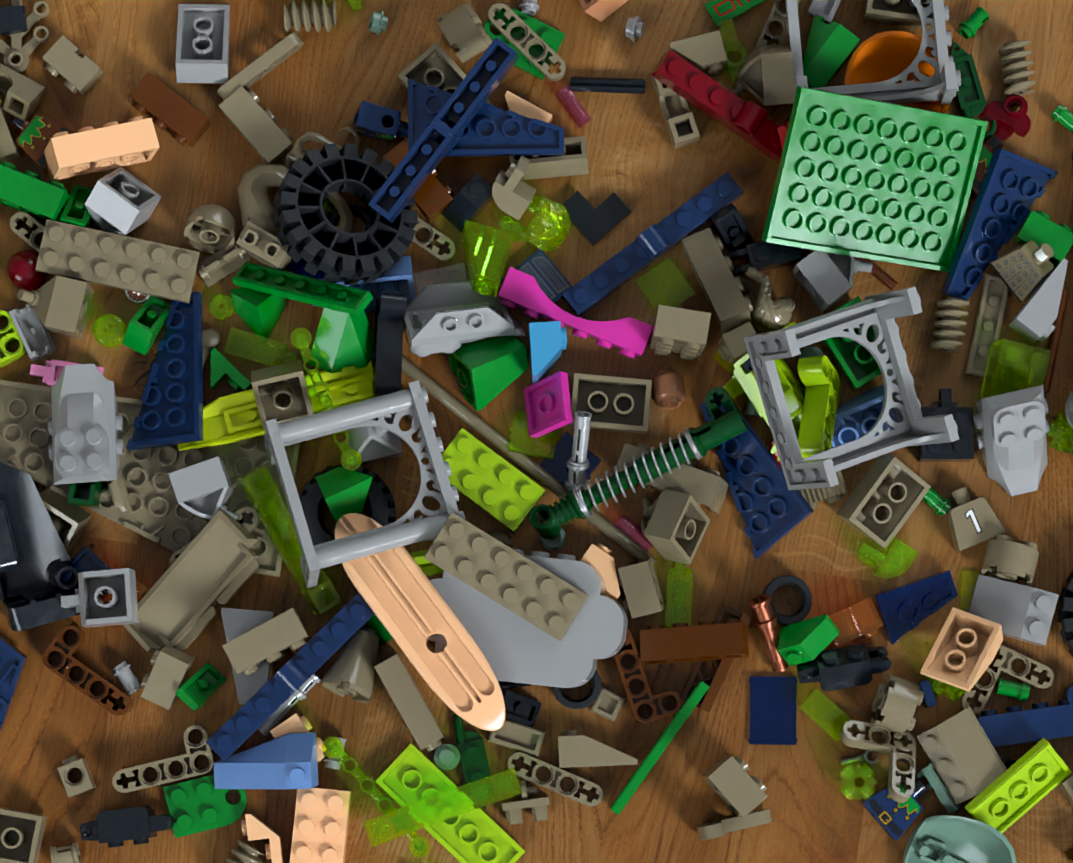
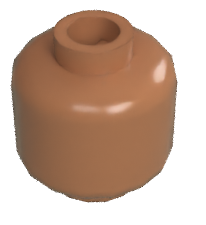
[651,369,686,409]

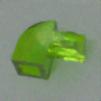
[856,539,919,579]

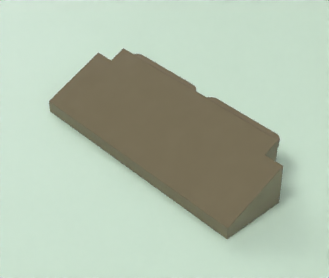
[123,510,259,652]

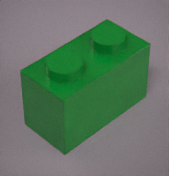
[1013,210,1073,265]

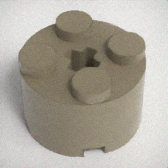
[437,2,493,63]
[981,534,1039,585]
[870,674,924,733]

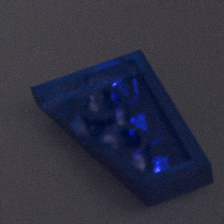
[875,570,958,645]

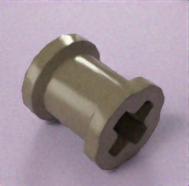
[50,841,81,863]

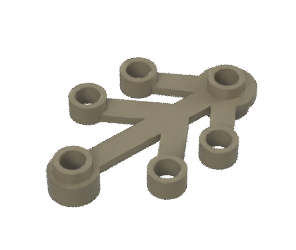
[0,0,50,73]

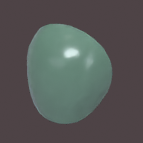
[903,815,1017,863]

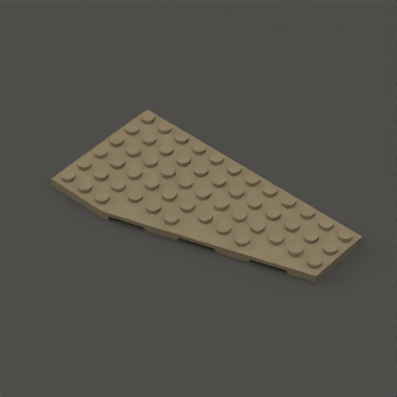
[0,380,301,577]

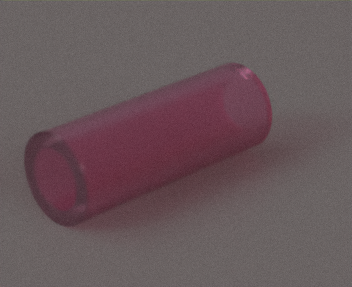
[556,85,591,128]
[615,514,652,552]

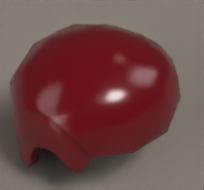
[7,250,48,292]

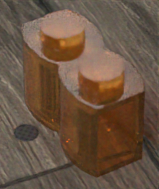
[828,597,884,647]

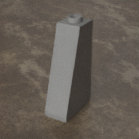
[221,608,276,704]

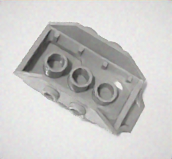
[403,280,525,357]
[48,363,124,485]
[973,385,1050,496]

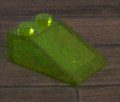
[980,339,1051,400]

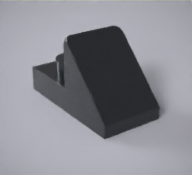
[710,203,754,253]
[501,688,542,728]

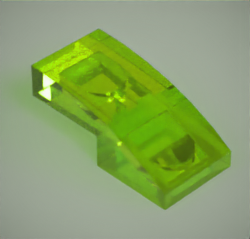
[799,688,851,742]

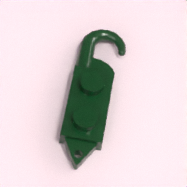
[950,42,997,140]
[453,713,494,809]

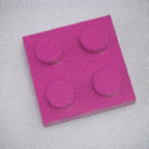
[524,371,573,438]

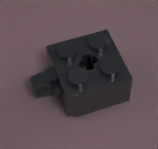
[918,388,974,462]

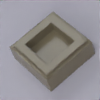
[590,687,625,722]

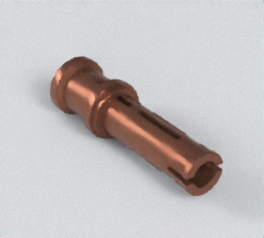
[747,594,788,673]

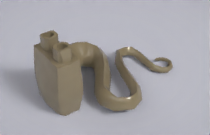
[236,127,361,269]

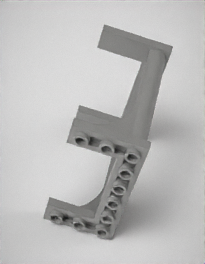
[785,0,961,105]
[744,286,959,490]
[264,380,466,588]

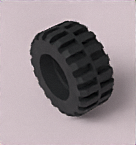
[299,463,396,564]

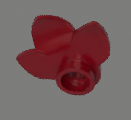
[980,95,1031,141]

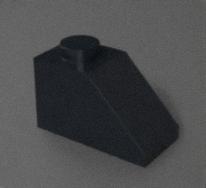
[442,173,493,232]

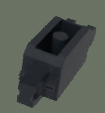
[726,241,810,275]
[797,643,892,692]
[80,806,175,848]

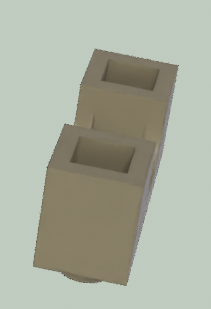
[0,63,45,121]
[651,76,700,149]

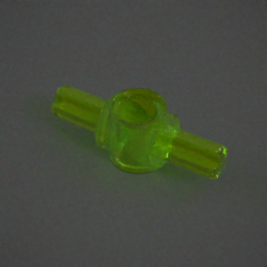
[719,19,748,94]

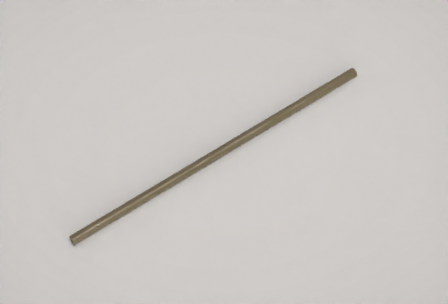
[322,307,657,564]

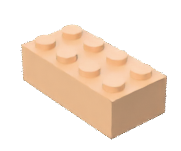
[44,116,160,181]
[290,787,352,863]

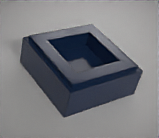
[917,680,937,708]

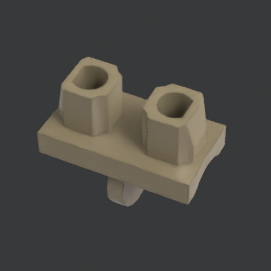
[502,780,550,825]

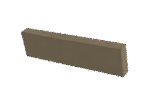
[964,274,1009,380]

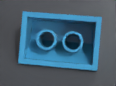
[529,321,567,384]

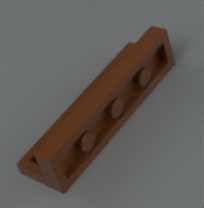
[680,604,753,712]

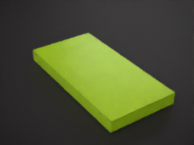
[965,738,1072,833]

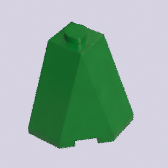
[802,14,860,88]
[308,308,374,373]
[448,336,529,411]

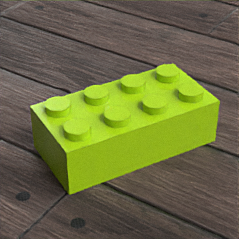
[442,428,546,534]

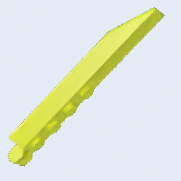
[177,361,379,451]

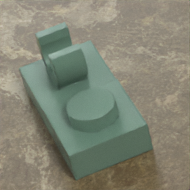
[916,761,965,814]

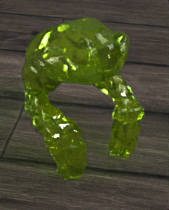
[499,195,571,252]

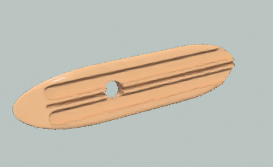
[335,513,506,731]

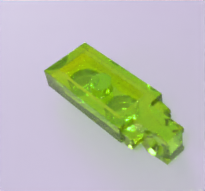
[224,327,298,366]
[664,562,693,627]

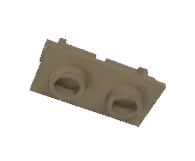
[197,240,252,288]

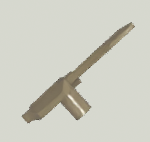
[101,471,132,513]

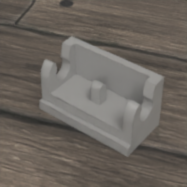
[9,304,58,362]

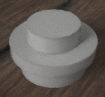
[625,16,645,42]

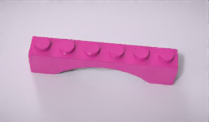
[496,267,653,359]

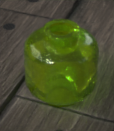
[93,314,127,349]

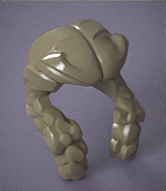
[736,267,795,333]

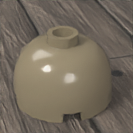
[184,204,237,254]

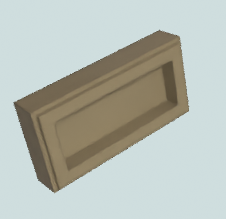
[488,719,546,757]

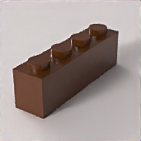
[640,619,749,665]

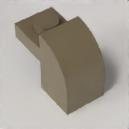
[492,156,537,220]

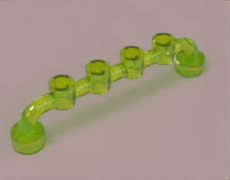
[291,328,362,471]
[322,736,430,857]

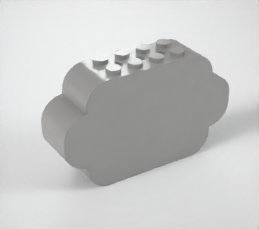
[428,549,628,688]

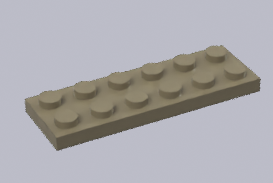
[35,219,200,303]
[424,512,588,641]

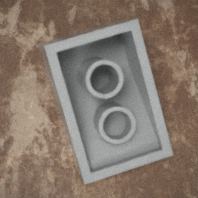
[175,4,230,84]
[1008,258,1068,344]
[968,574,1059,646]

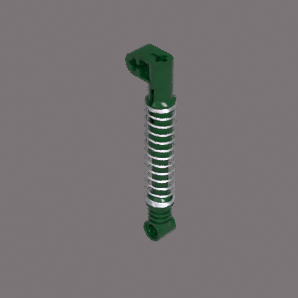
[528,387,748,539]

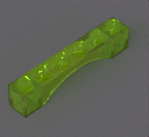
[237,465,343,615]
[363,767,522,847]

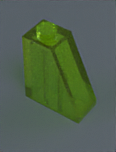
[462,220,515,297]

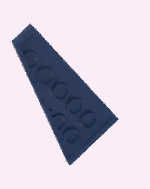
[408,78,564,157]
[941,147,1058,301]
[126,291,203,451]
[700,401,814,559]

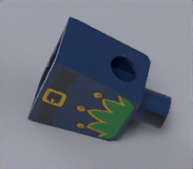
[351,101,408,142]
[861,778,927,841]

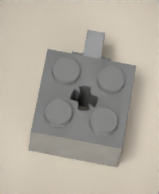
[61,568,139,628]

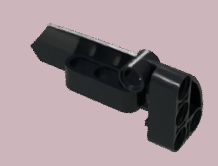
[0,461,81,631]

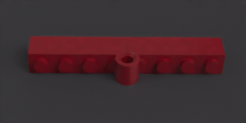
[650,50,783,164]

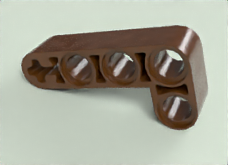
[43,625,133,715]
[613,628,682,723]

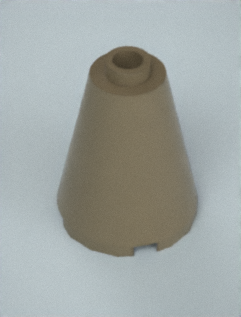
[322,627,380,703]

